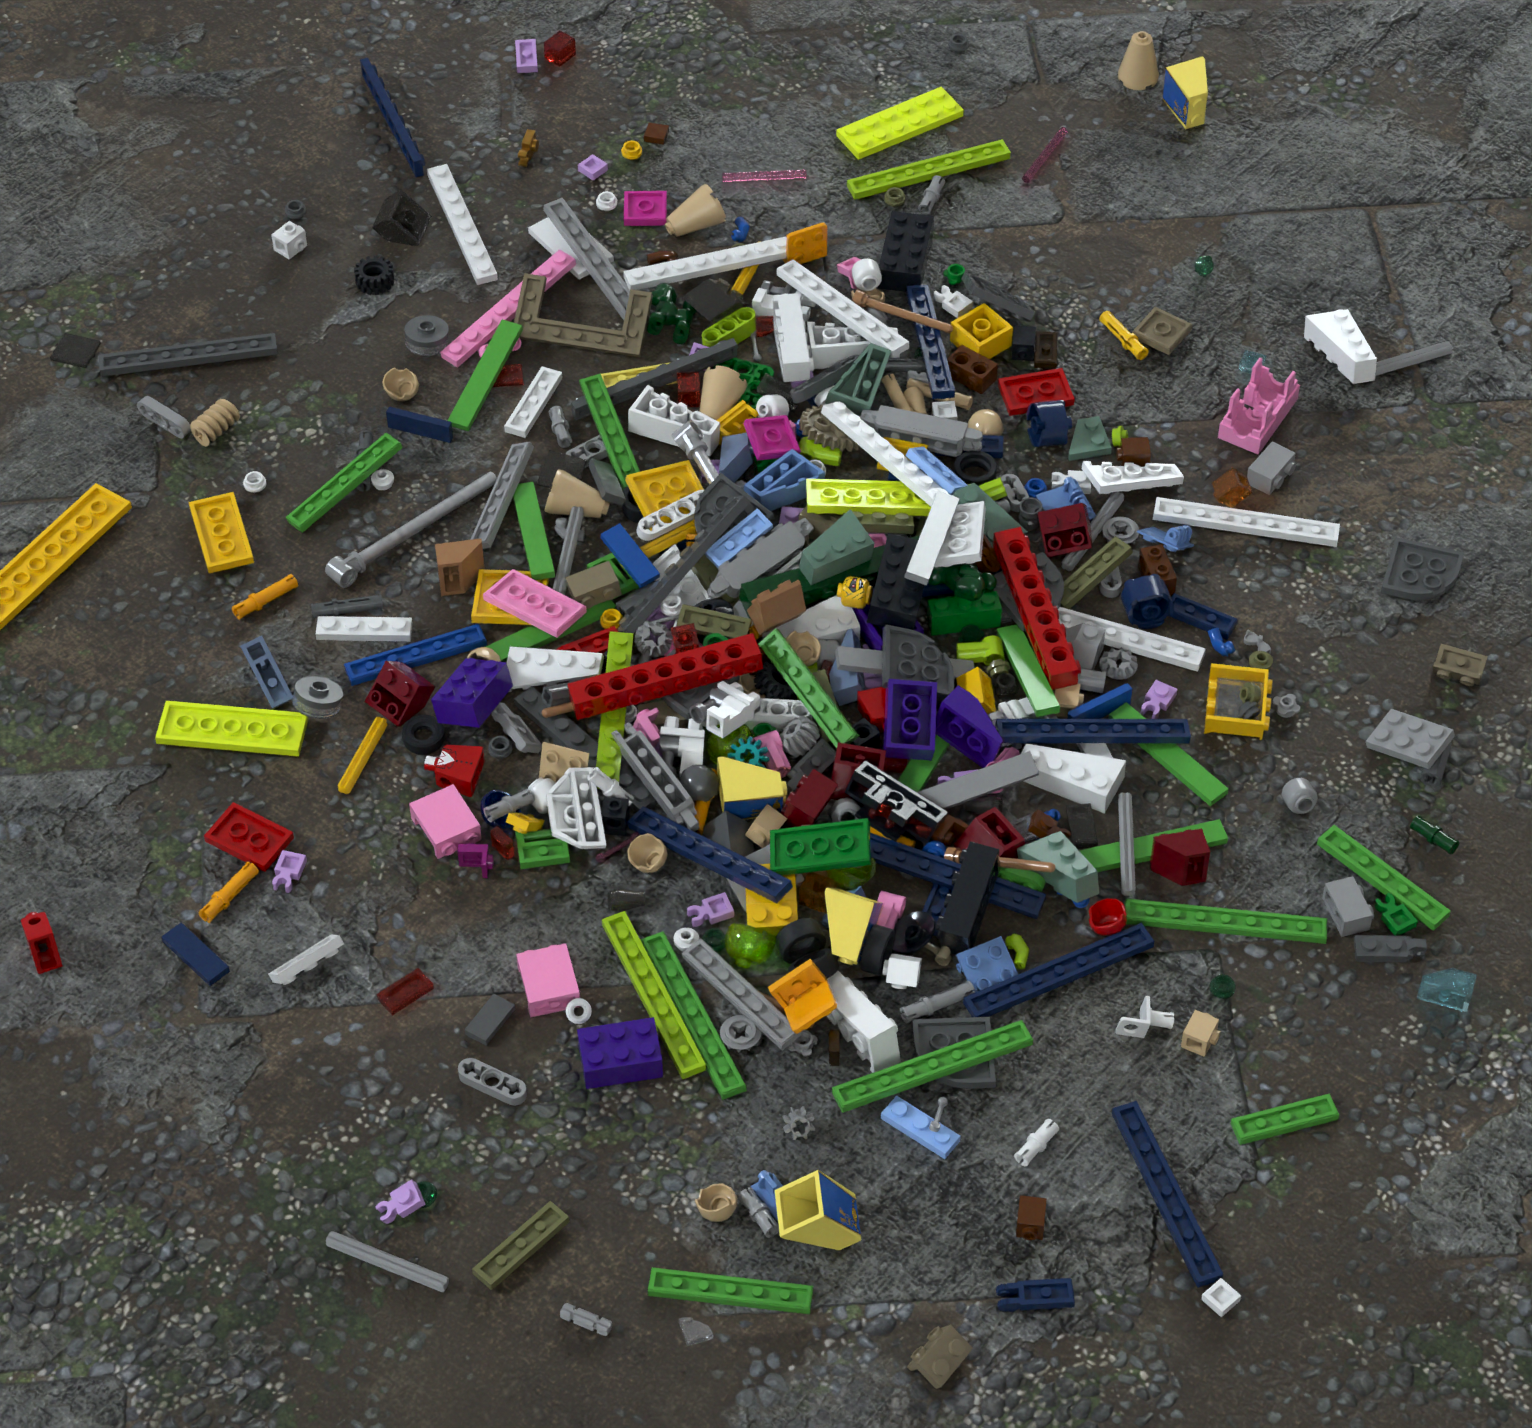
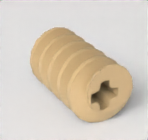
[190,399,240,447]

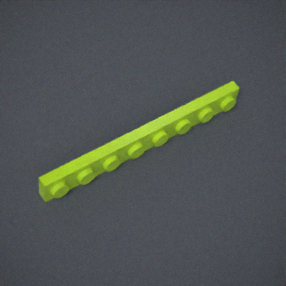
[847,139,1011,200]
[596,631,633,789]
[602,911,706,1079]

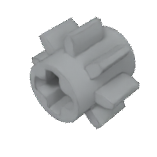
[783,1106,815,1140]

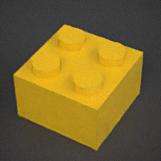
[950,303,1013,359]

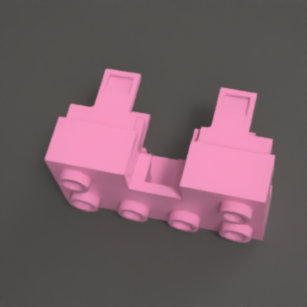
[1218,358,1300,455]

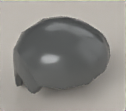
[679,764,719,802]

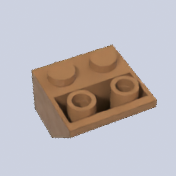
[435,539,485,596]
[747,580,806,635]

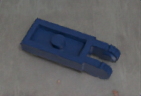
[996,1278,1075,1312]

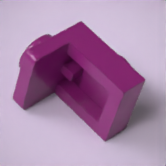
[457,843,494,878]

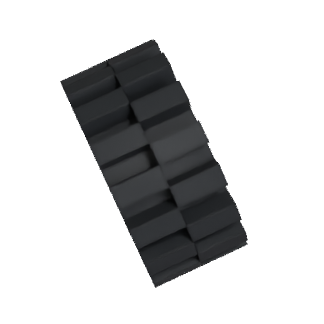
[354,255,395,295]
[754,659,795,700]

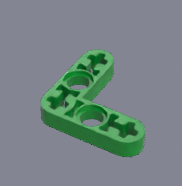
[712,358,774,417]

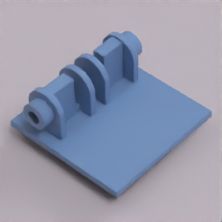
[1036,476,1096,520]
[1137,525,1194,552]
[956,936,1018,993]

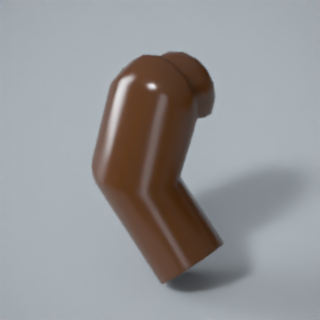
[647,251,678,265]

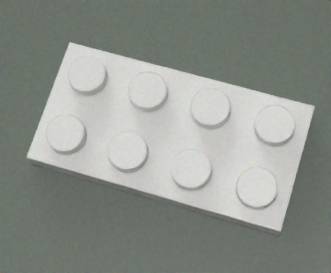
[934,501,986,567]

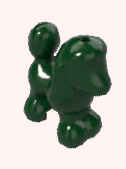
[647,283,698,344]
[928,563,997,601]

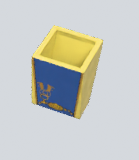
[1163,56,1208,129]
[717,757,787,820]
[825,888,883,965]
[775,1170,861,1250]

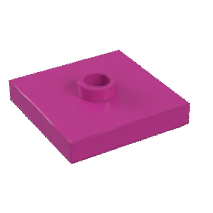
[624,191,667,226]
[743,415,801,461]

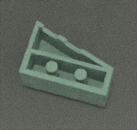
[825,343,892,416]
[952,483,1028,547]
[799,509,875,585]
[1017,831,1099,903]

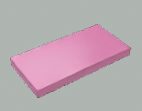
[483,569,586,638]

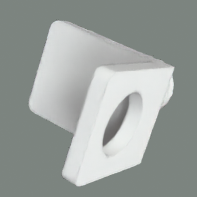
[1116,996,1174,1038]

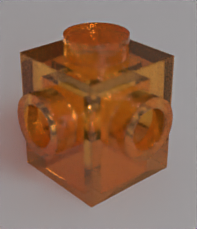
[1212,467,1252,508]

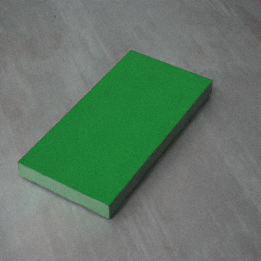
[770,818,871,876]

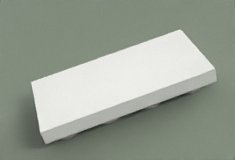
[528,217,614,280]

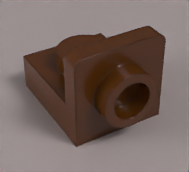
[932,814,969,847]

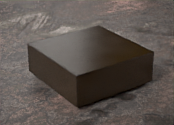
[829,1030,840,1066]

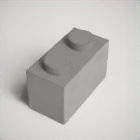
[1246,441,1296,495]
[1322,876,1374,937]

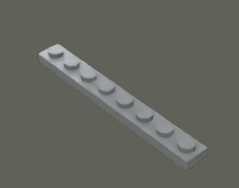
[543,198,650,322]

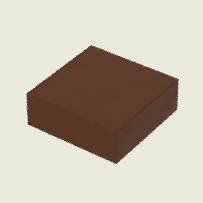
[644,122,669,145]

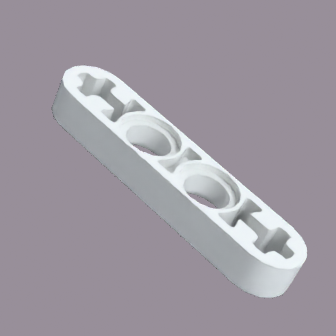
[636,490,704,541]

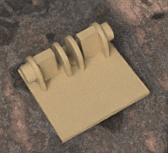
[539,742,589,783]

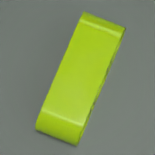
[702,307,756,347]

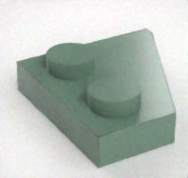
[1068,416,1112,461]

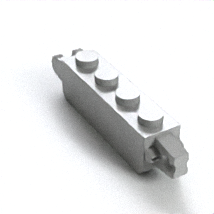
[860,405,983,457]
[707,518,813,599]
[611,722,699,832]

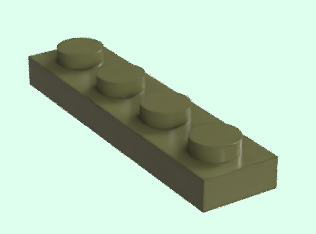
[1060,536,1133,609]
[472,1201,570,1291]

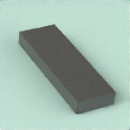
[588,458,626,505]

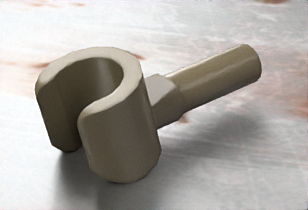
[924,942,952,966]

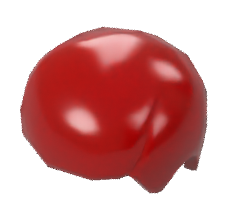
[1089,898,1127,936]

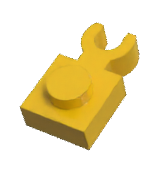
[506,813,545,834]

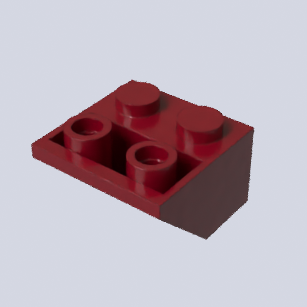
[1038,503,1092,558]
[364,661,435,727]
[831,742,886,800]
[780,769,839,829]
[954,807,1025,859]
[1150,828,1210,886]

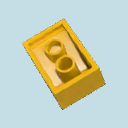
[745,864,799,938]

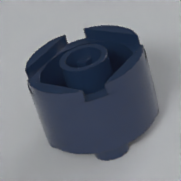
[1027,400,1072,447]
[1121,574,1174,629]

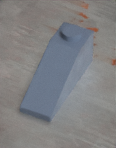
[719,433,755,483]
[829,628,866,706]
[240,636,294,709]

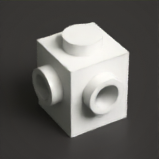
[271,221,307,259]
[883,953,922,989]

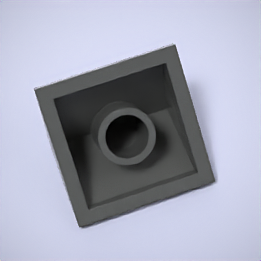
[702,811,754,870]

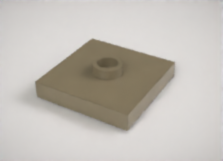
[1132,307,1193,355]

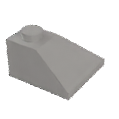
[1066,623,1106,670]

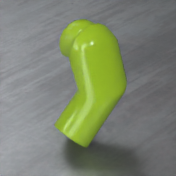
[1005,934,1030,970]

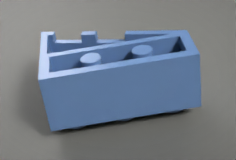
[744,449,825,511]

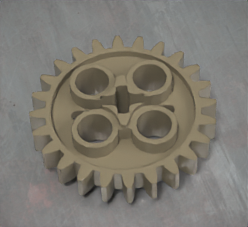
[799,405,860,452]

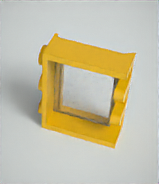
[1204,663,1272,740]

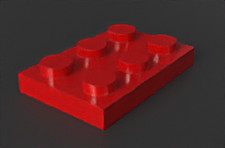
[998,368,1075,416]
[204,802,294,872]

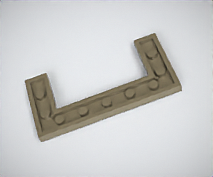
[514,273,653,357]

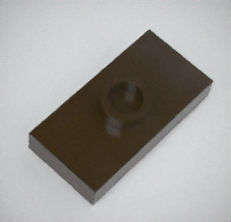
[1034,331,1058,369]

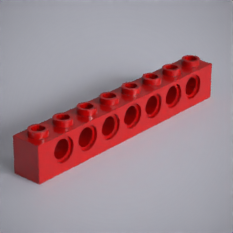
[993,527,1081,690]
[567,633,763,720]

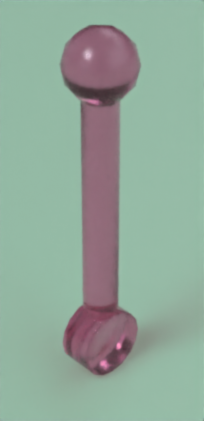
[596,832,640,863]

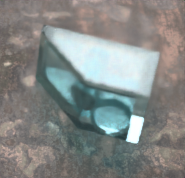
[1417,968,1477,1012]

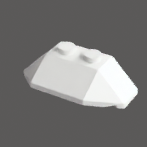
[546,767,606,849]

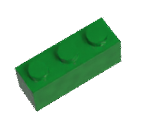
[927,591,1002,636]

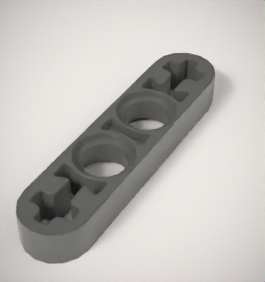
[790,355,859,403]

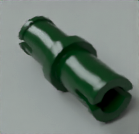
[1410,815,1460,855]

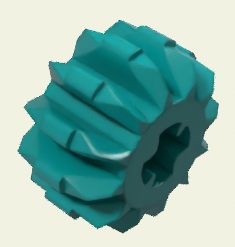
[728,737,770,768]

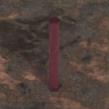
[1022,127,1068,183]
[722,170,807,182]

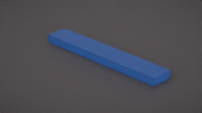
[344,624,487,686]

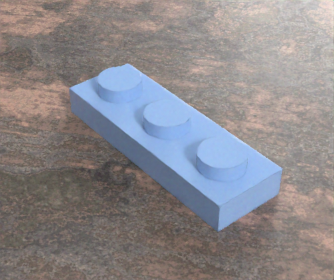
[905,447,968,495]
[705,508,773,568]
[881,1095,961,1159]

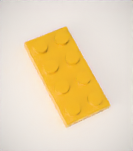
[189,492,254,573]

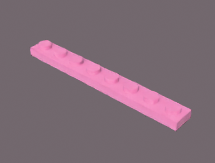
[441,249,576,368]

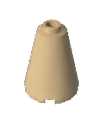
[1118,31,1159,90]
[665,184,726,237]
[699,366,747,420]
[545,469,610,518]

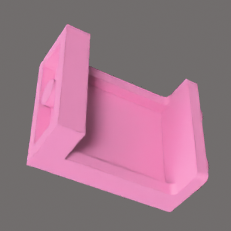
[409,784,481,859]
[516,943,581,1017]

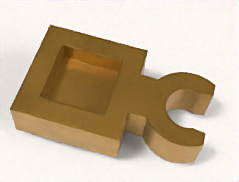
[518,129,539,167]

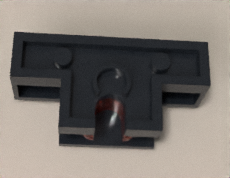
[845,760,948,844]

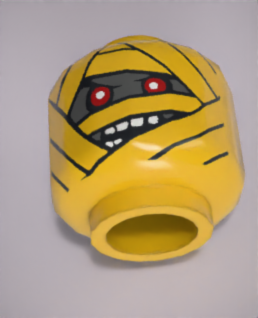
[837,576,873,609]

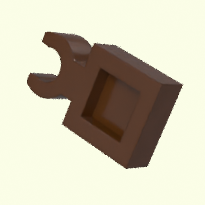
[1028,809,1071,839]

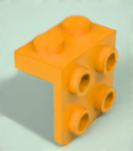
[782,222,827,265]
[768,959,837,1034]

